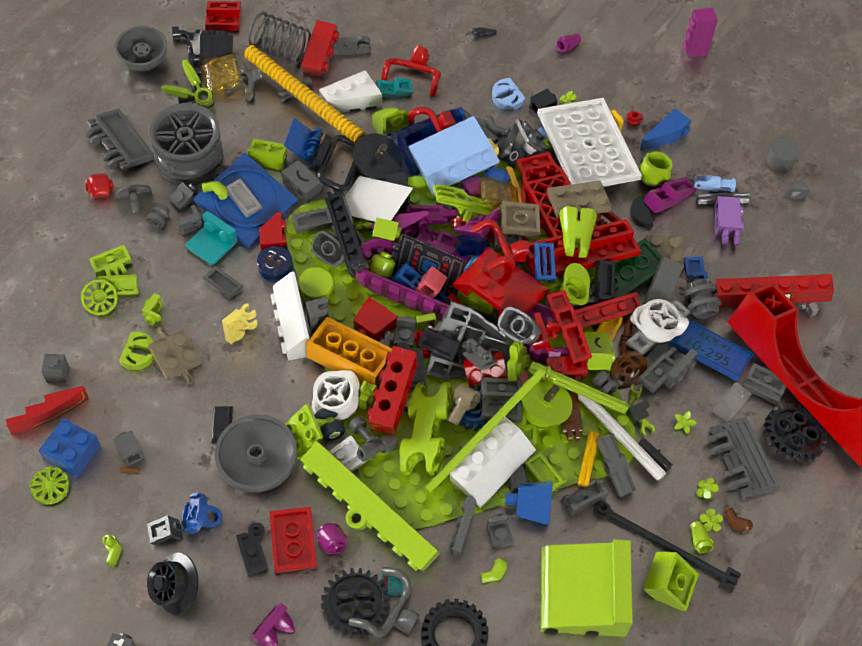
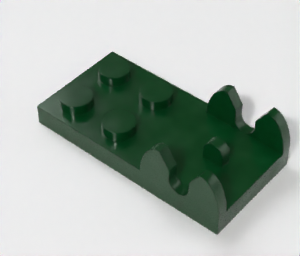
[590,238,662,302]

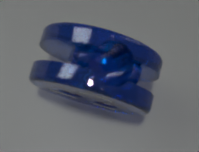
[257,245,293,282]

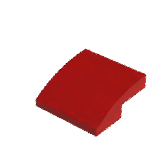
[205,1,241,31]

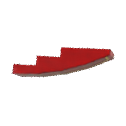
[546,290,592,364]
[6,386,88,435]

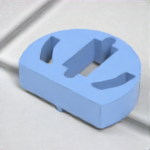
[492,78,525,111]

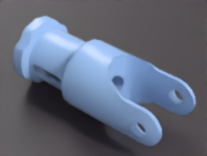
[694,175,736,193]

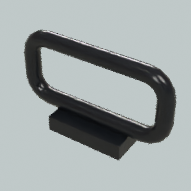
[310,134,357,192]

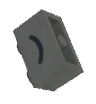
[282,160,322,204]

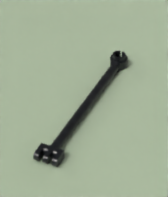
[594,501,741,593]

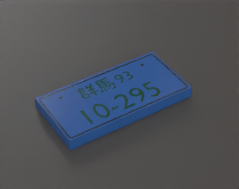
[669,318,754,382]

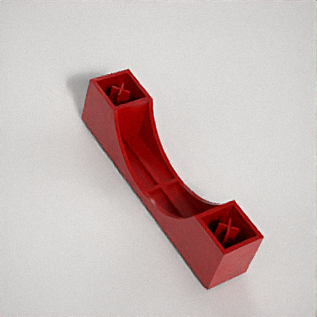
[727,282,862,467]

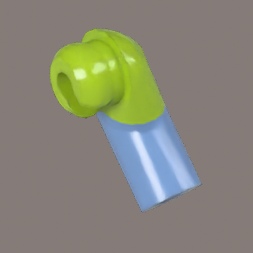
[538,126,553,149]

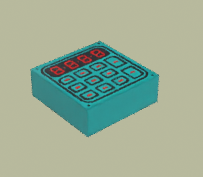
[381,574,402,597]

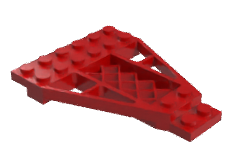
[515,152,641,281]

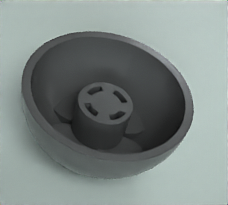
[115,26,167,72]

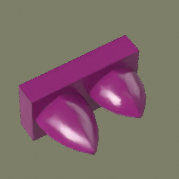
[249,603,295,646]

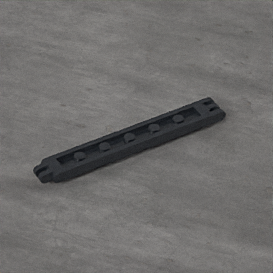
[325,189,369,278]

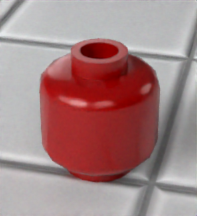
[85,174,114,198]

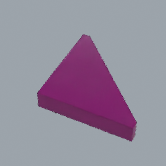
[454,209,501,238]

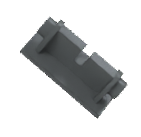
[463,339,498,371]

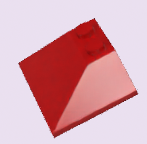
[453,247,549,319]

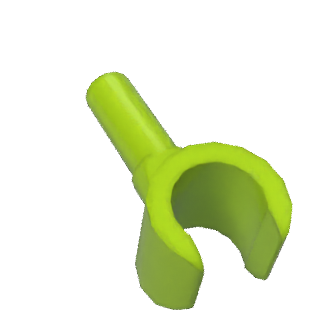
[628,384,642,407]

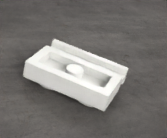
[329,435,368,472]

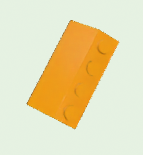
[306,317,392,386]

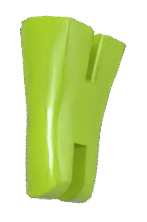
[559,206,597,258]

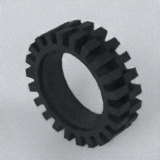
[421,598,489,646]

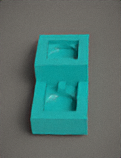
[375,77,413,98]

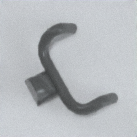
[349,567,420,637]

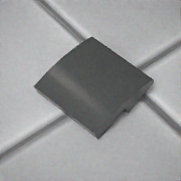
[480,377,522,422]

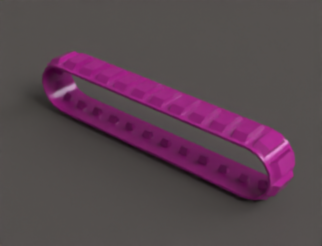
[355,238,569,366]

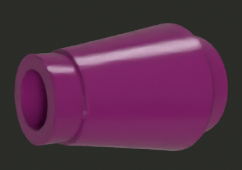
[556,33,581,53]

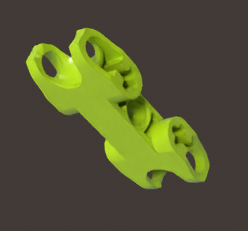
[399,382,453,476]

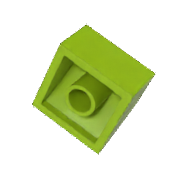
[643,552,699,611]

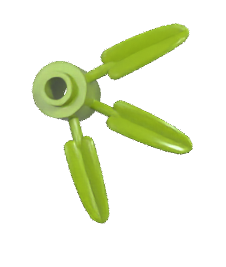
[161,60,214,107]

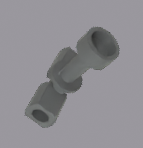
[349,416,398,462]

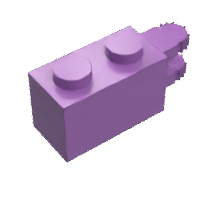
[714,196,744,246]

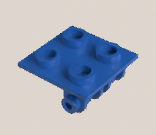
[283,118,323,165]

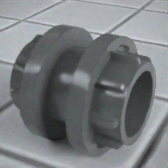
[684,279,721,319]

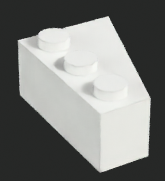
[319,70,382,113]

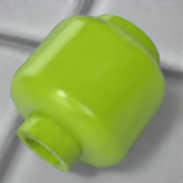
[369,251,395,278]

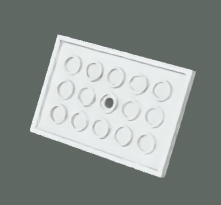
[537,98,642,187]

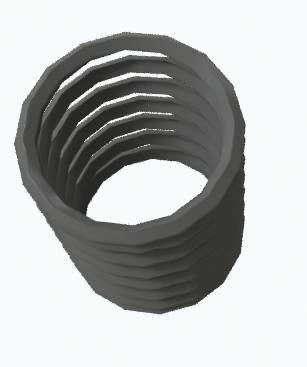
[248,11,311,64]

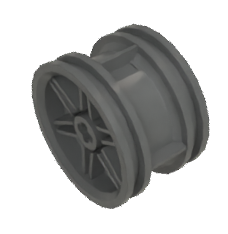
[149,103,224,185]

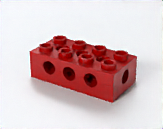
[367,346,418,436]

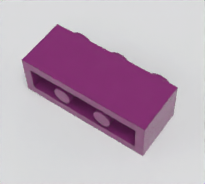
[682,8,718,57]

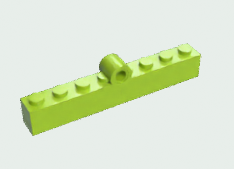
[300,441,440,572]

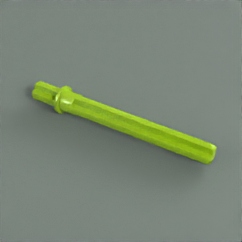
[528,362,629,414]

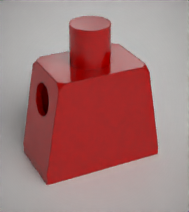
[353,297,398,341]

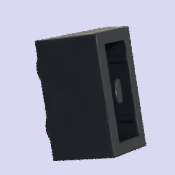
[189,29,233,56]

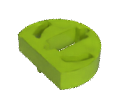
[119,332,154,370]

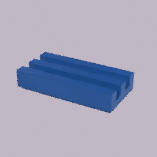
[533,243,556,281]

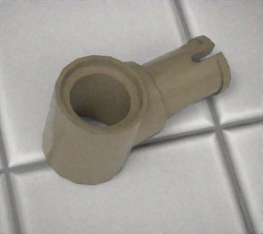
[447,384,480,426]

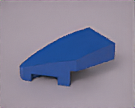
[684,256,708,281]

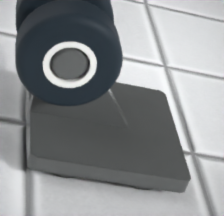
[506,118,548,169]

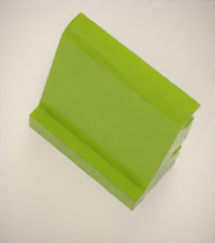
[540,539,633,637]

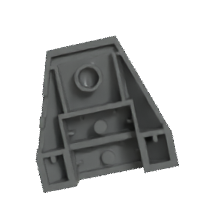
[425,301,514,380]

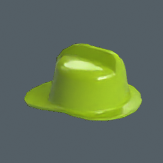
[559,263,590,305]

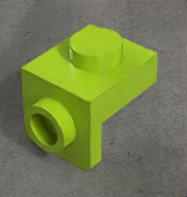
[142,293,163,327]

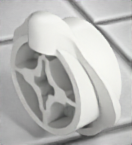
[630,299,689,343]
[312,370,360,420]

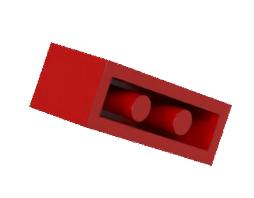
[301,20,340,78]

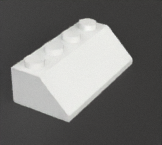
[270,272,309,361]
[449,417,536,508]

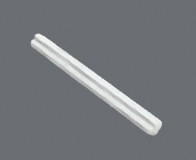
[578,394,666,480]

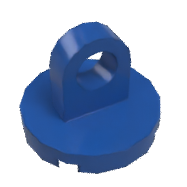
[181,492,222,534]

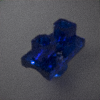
[456,235,490,257]

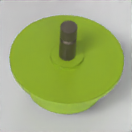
[521,378,572,427]

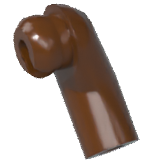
[724,508,753,532]

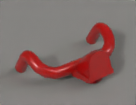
[381,46,441,96]
[408,107,456,133]
[471,219,529,271]

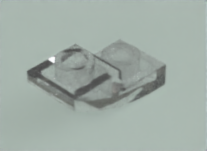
[712,382,752,422]

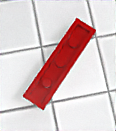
[574,292,641,329]

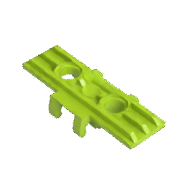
[433,184,512,222]

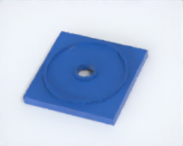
[194,153,298,249]

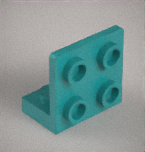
[185,211,237,266]

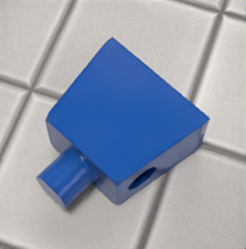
[505,481,553,525]

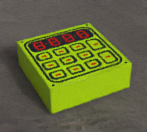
[416,313,436,331]

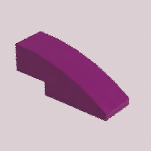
[643,177,697,213]

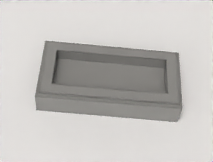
[226,178,262,218]

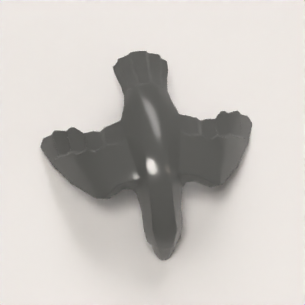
[224,58,262,101]

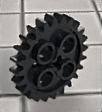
[763,403,828,463]
[321,568,390,638]

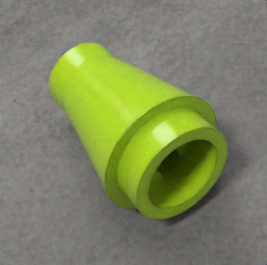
[690,521,714,554]

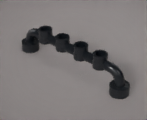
[172,26,202,104]

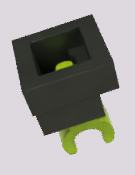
[626,400,655,437]

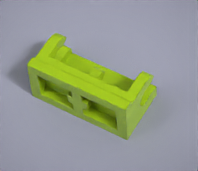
[248,138,287,171]

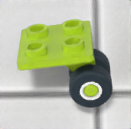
[285,404,346,459]

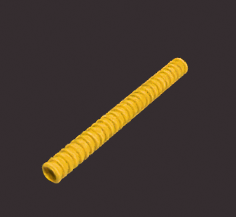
[244,45,366,144]

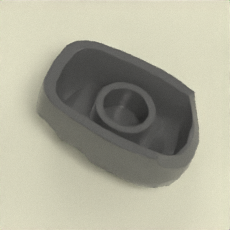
[311,231,345,267]
[498,307,541,344]

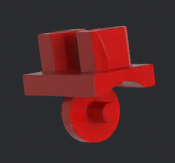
[532,312,561,353]

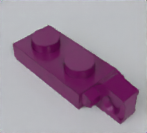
[406,205,457,225]

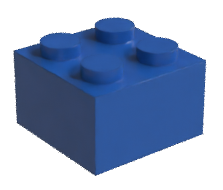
[39,418,101,478]

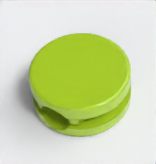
[298,267,334,302]

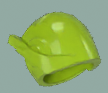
[639,152,673,187]

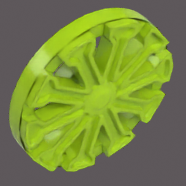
[81,279,118,315]
[30,467,70,505]

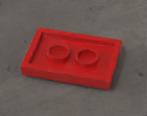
[269,507,317,573]

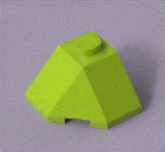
[372,107,410,135]

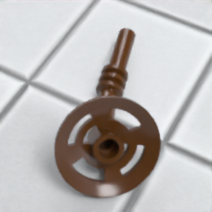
[610,316,647,387]

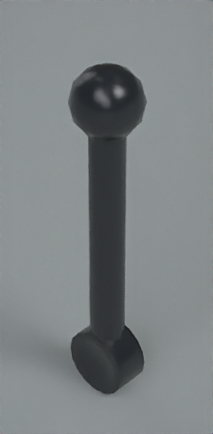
[392,244,400,276]

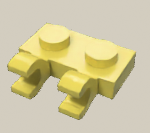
[222,303,258,344]

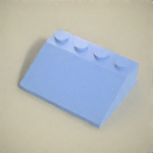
[409,116,499,196]

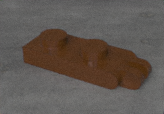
[561,390,583,441]

